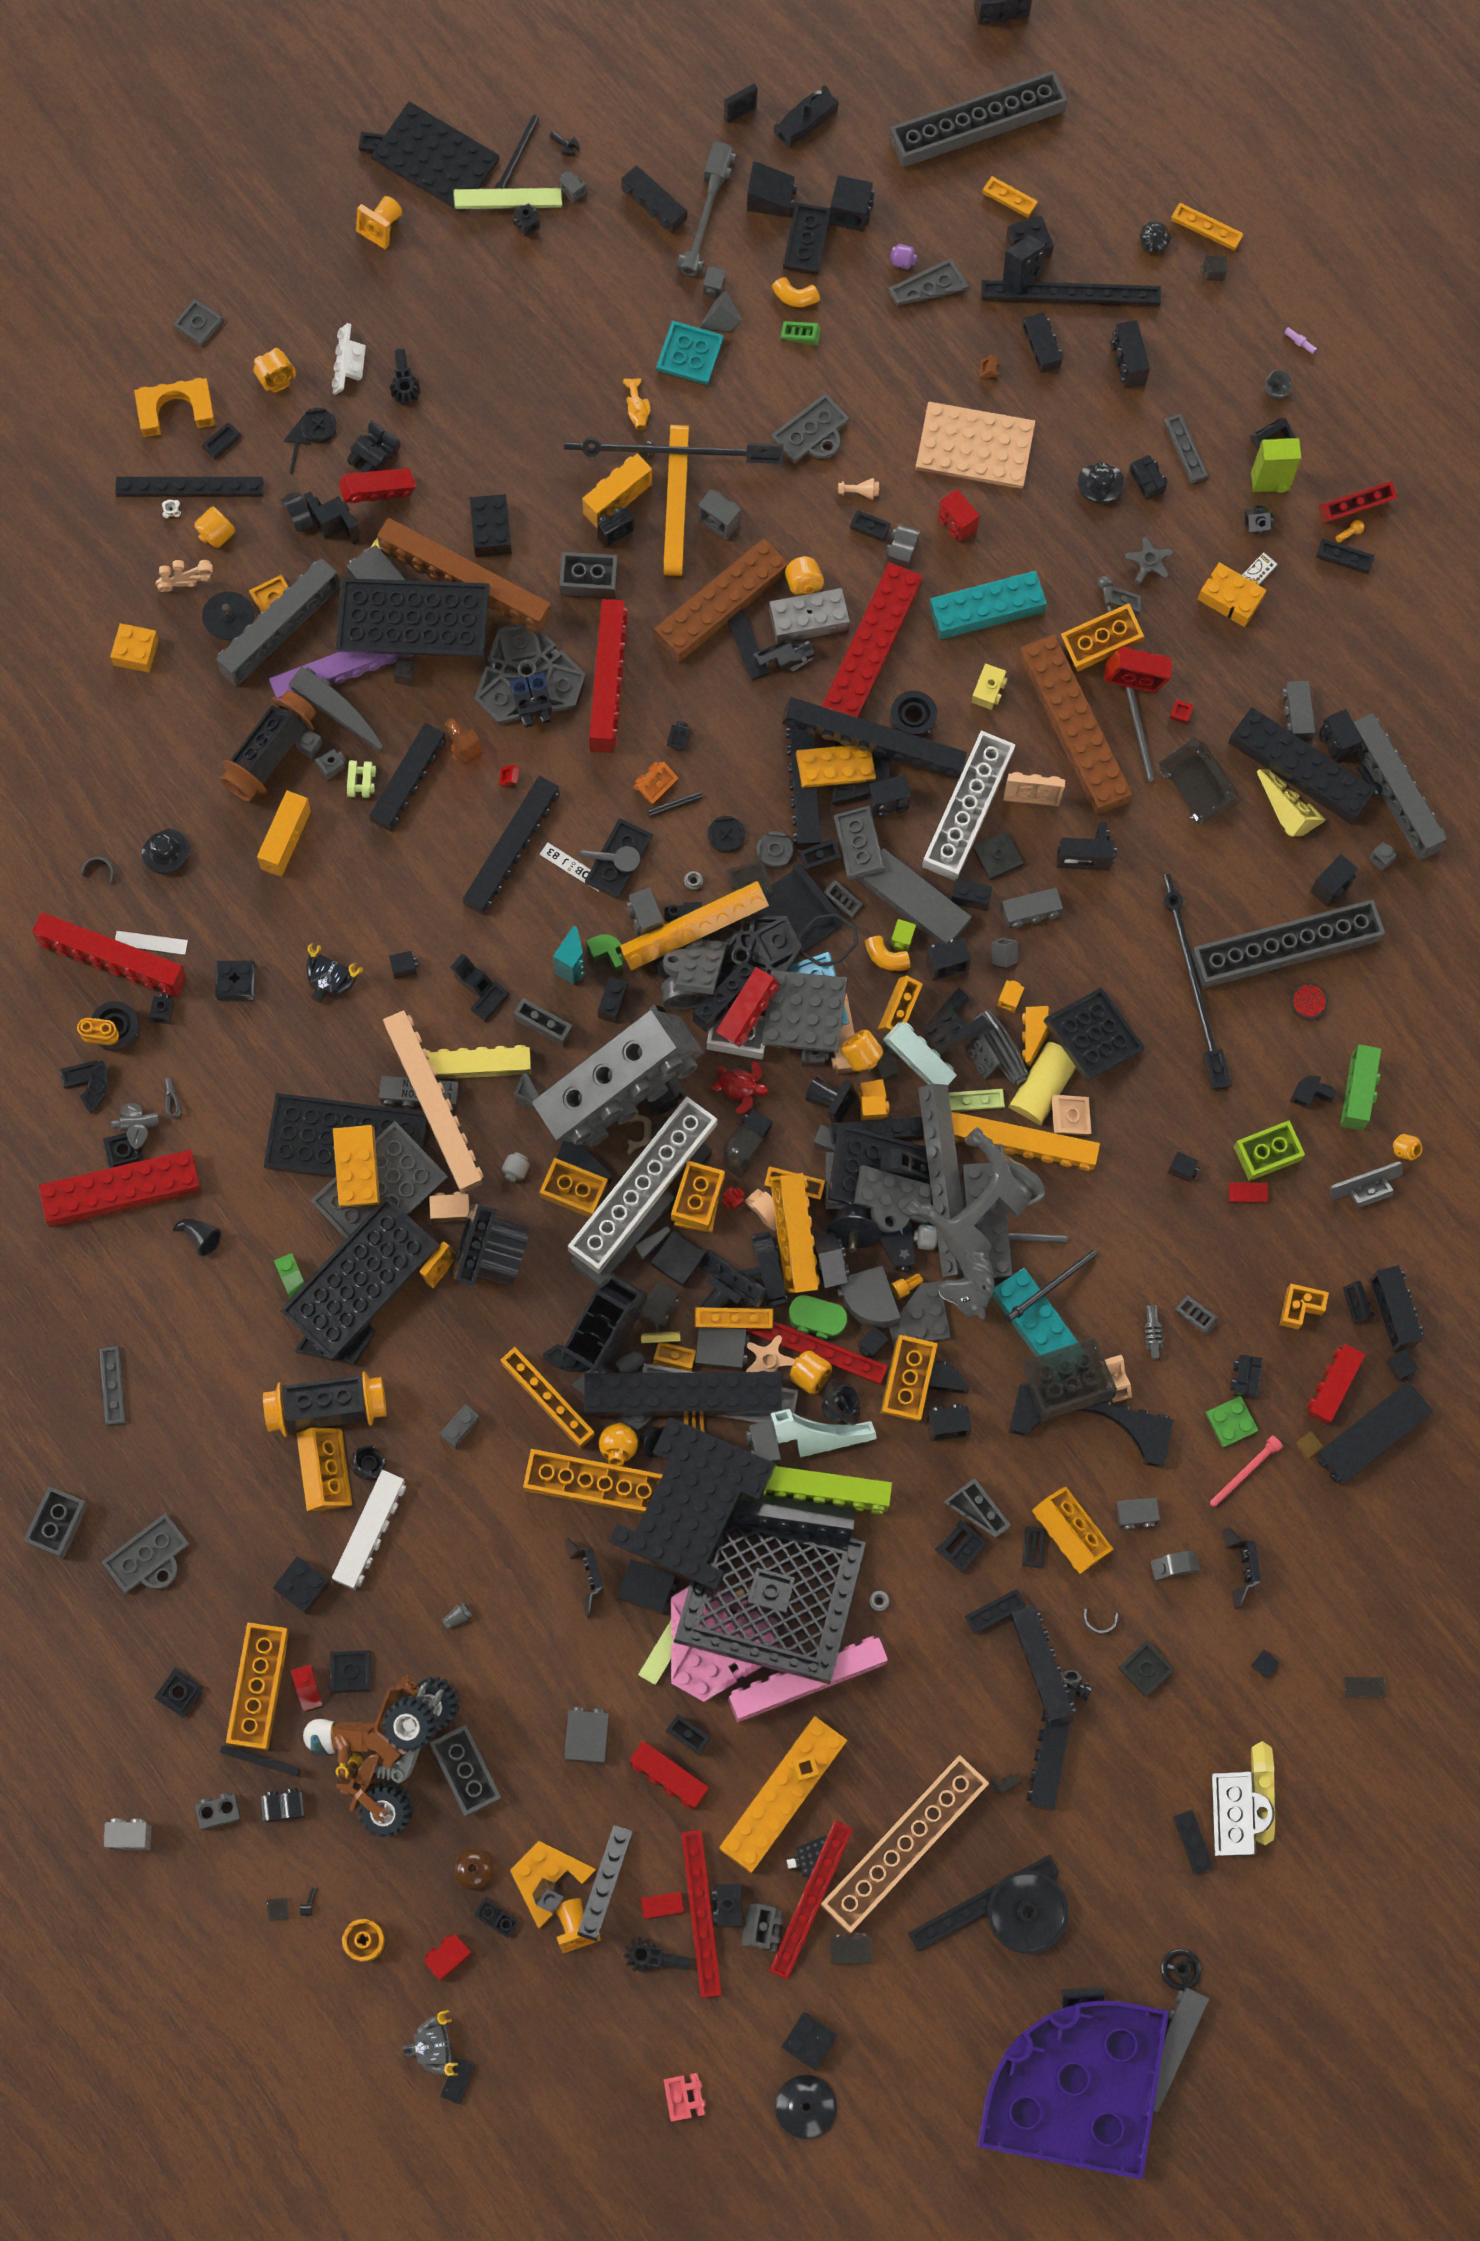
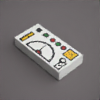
[1242,552,1277,585]

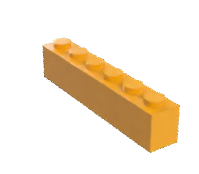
[500,1347,595,1449]

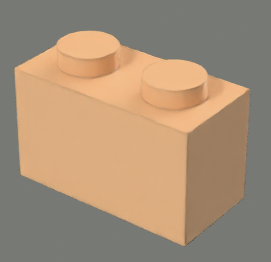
[430,1192,470,1223]

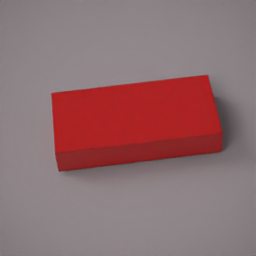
[1228,1182,1268,1203]
[641,1891,684,1919]

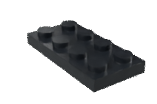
[783,202,830,275]
[585,818,653,899]

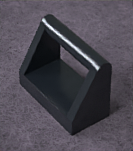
[1249,418,1295,451]

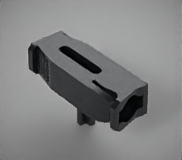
[774,85,838,148]
[742,1231,788,1309]

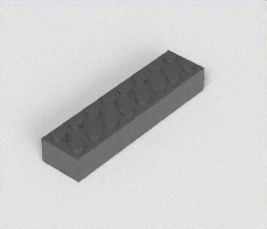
[216,558,340,687]
[1354,713,1446,861]

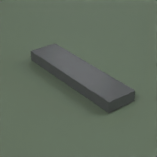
[1164,414,1208,484]
[99,1346,126,1426]

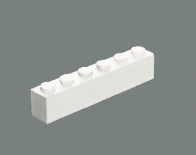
[332,1470,406,1590]

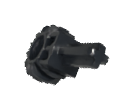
[390,347,421,405]
[624,1937,691,1973]

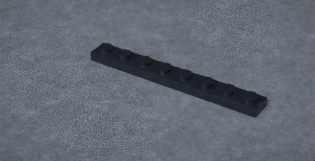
[115,477,264,497]

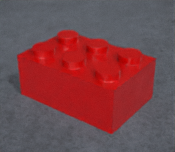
[1105,647,1172,694]

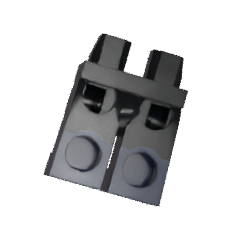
[509,673,552,728]

